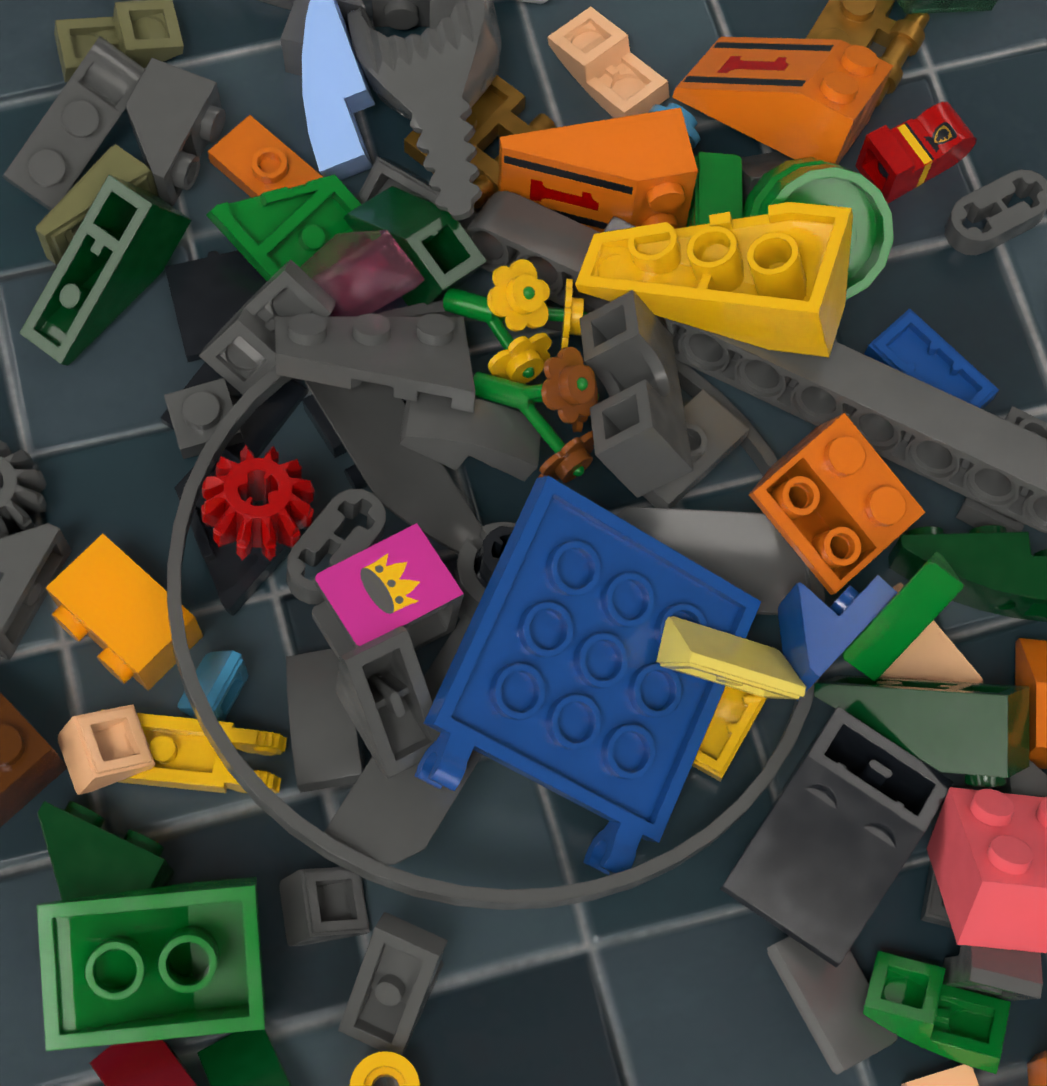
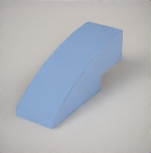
[302,0,375,180]

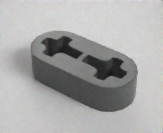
[945,169,1047,255]
[286,489,386,605]

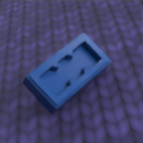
[864,308,999,409]

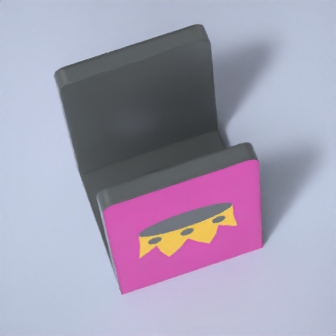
[312,523,464,660]

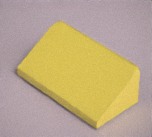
[656,616,806,699]

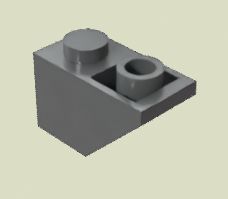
[125,58,226,207]

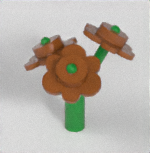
[473,347,599,483]

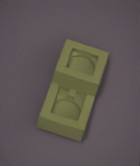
[54,0,184,82]

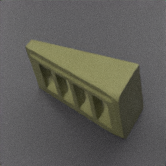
[35,144,158,265]

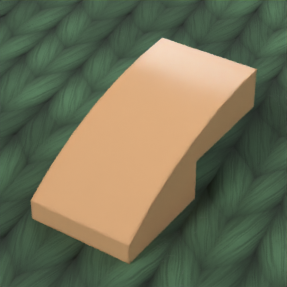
[547,6,670,118]

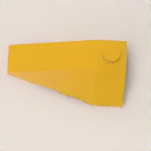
[575,202,853,357]

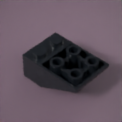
[720,707,953,968]

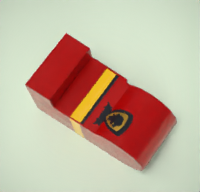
[855,101,977,204]

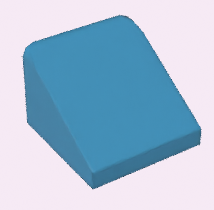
[177,650,249,722]

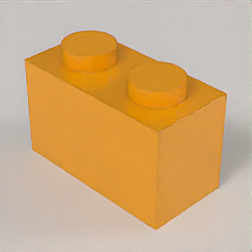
[46,533,203,691]

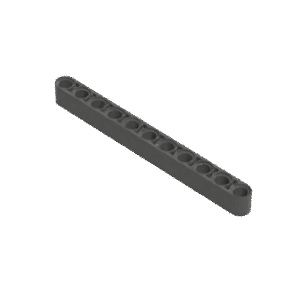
[465,191,1047,533]

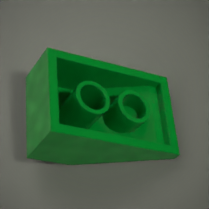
[37,877,266,1051]

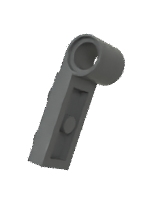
[2,36,145,211]

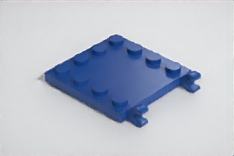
[415,476,761,875]

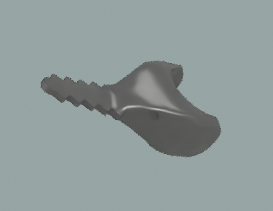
[347,0,502,221]

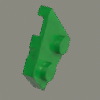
[206,174,362,281]

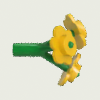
[443,259,588,384]

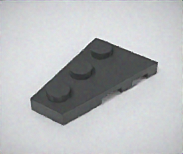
[275,313,476,413]

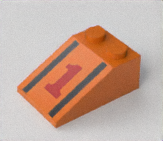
[672,37,894,164]
[498,108,698,233]

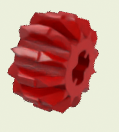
[201,445,314,561]

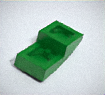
[863,951,1011,1074]

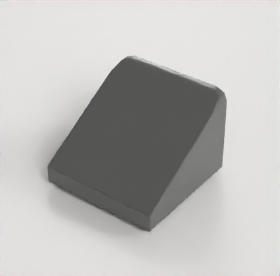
[279,867,370,946]

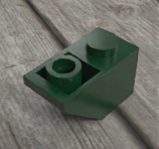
[344,186,487,306]
[37,801,174,900]

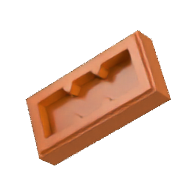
[207,115,323,198]

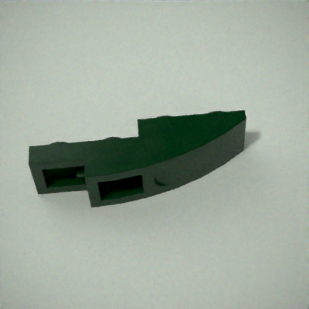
[888,525,1047,622]

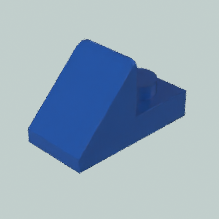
[778,575,898,701]

